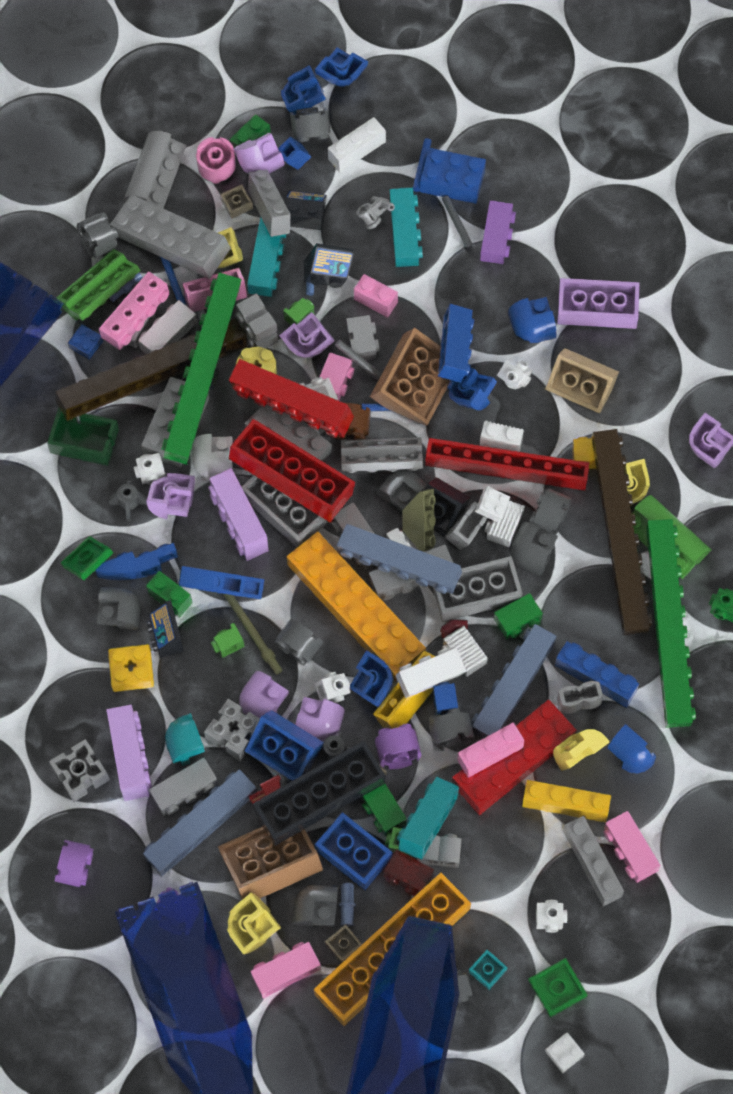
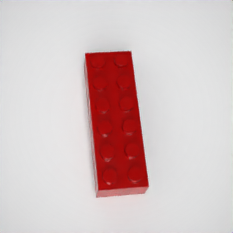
[229,359,354,438]
[229,419,355,523]
[452,700,577,815]

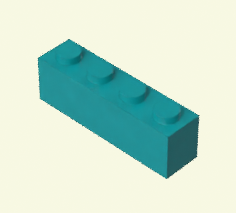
[390,188,423,267]
[247,217,287,297]
[397,777,459,860]

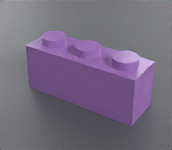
[480,201,516,264]

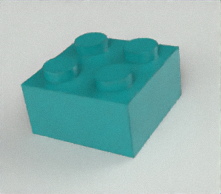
[469,950,508,990]

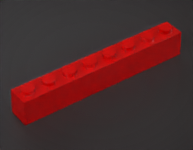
[425,438,590,491]

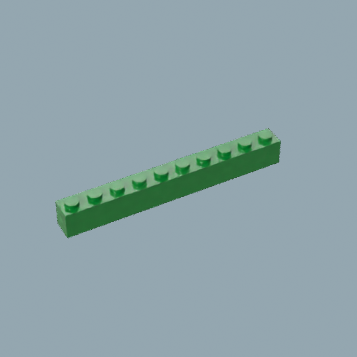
[161,273,242,465]
[646,519,696,728]

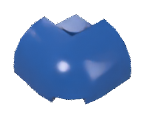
[315,48,368,86]
[281,65,326,115]
[508,297,557,343]
[447,368,497,410]
[350,650,393,707]
[607,724,656,773]

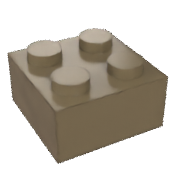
[220,184,253,219]
[325,924,362,964]

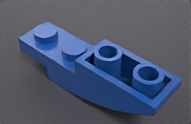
[95,543,178,580]
[178,566,265,600]

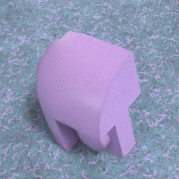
[233,133,285,174]
[279,313,335,358]
[689,413,733,468]
[147,473,195,519]
[239,671,289,718]
[295,697,345,741]

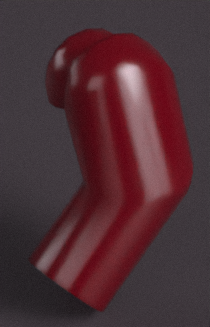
[440,620,468,639]

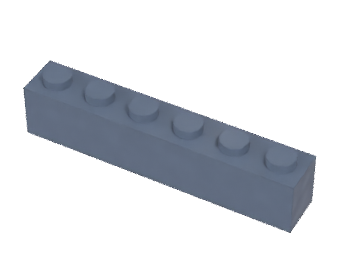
[337,524,462,594]
[471,624,557,739]
[143,769,257,877]

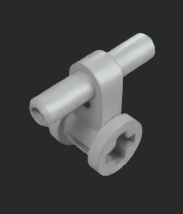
[356,196,395,229]

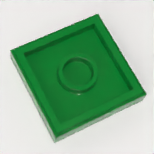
[60,536,113,580]
[528,958,588,1018]

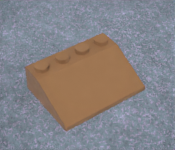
[370,328,450,426]
[218,826,323,900]

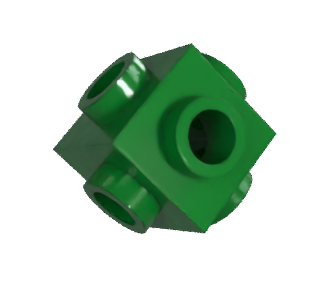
[708,588,733,622]

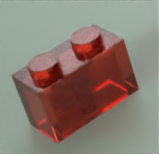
[384,849,434,896]

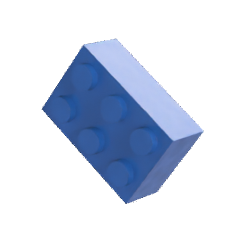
[420,148,486,204]
[245,710,324,781]
[315,812,392,890]

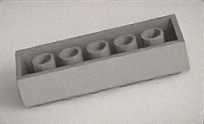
[110,194,231,279]

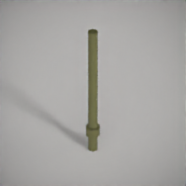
[223,594,283,675]

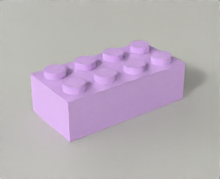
[557,278,639,329]
[208,468,269,561]
[106,704,152,801]

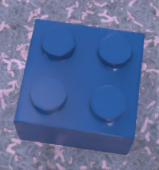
[68,324,103,360]

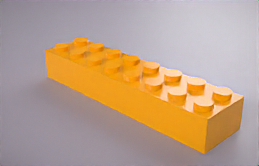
[287,532,426,682]
[314,873,471,1026]

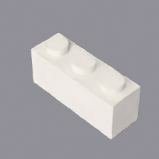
[328,117,386,172]
[138,300,198,354]
[396,647,466,698]

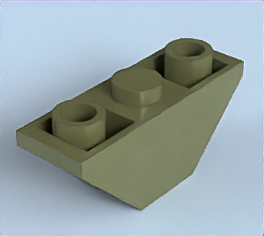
[402,489,436,552]

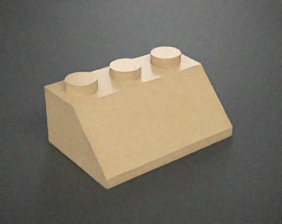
[545,348,619,413]

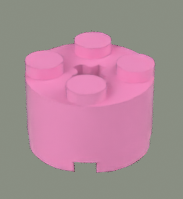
[196,137,236,184]

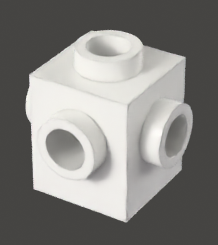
[497,356,533,390]
[134,453,166,485]
[314,672,350,703]
[536,900,567,933]

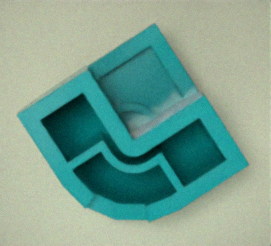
[165,713,205,767]

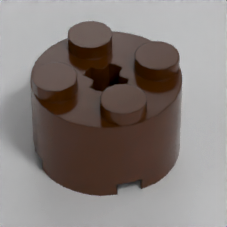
[333,403,371,440]

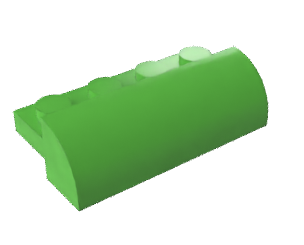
[56,249,141,321]
[632,495,712,579]

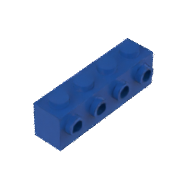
[438,304,474,383]
[555,641,639,708]

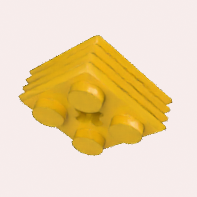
[108,644,154,692]

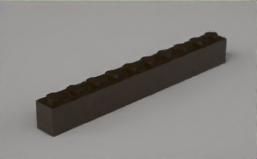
[56,318,247,421]
[591,429,652,635]

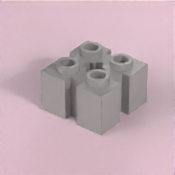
[235,294,278,349]
[204,699,260,761]
[49,739,110,802]

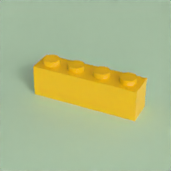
[373,651,436,729]
[522,780,611,823]

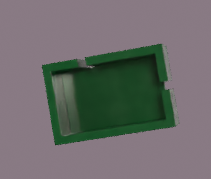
[47,407,119,466]

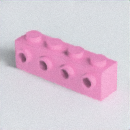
[99,271,169,350]

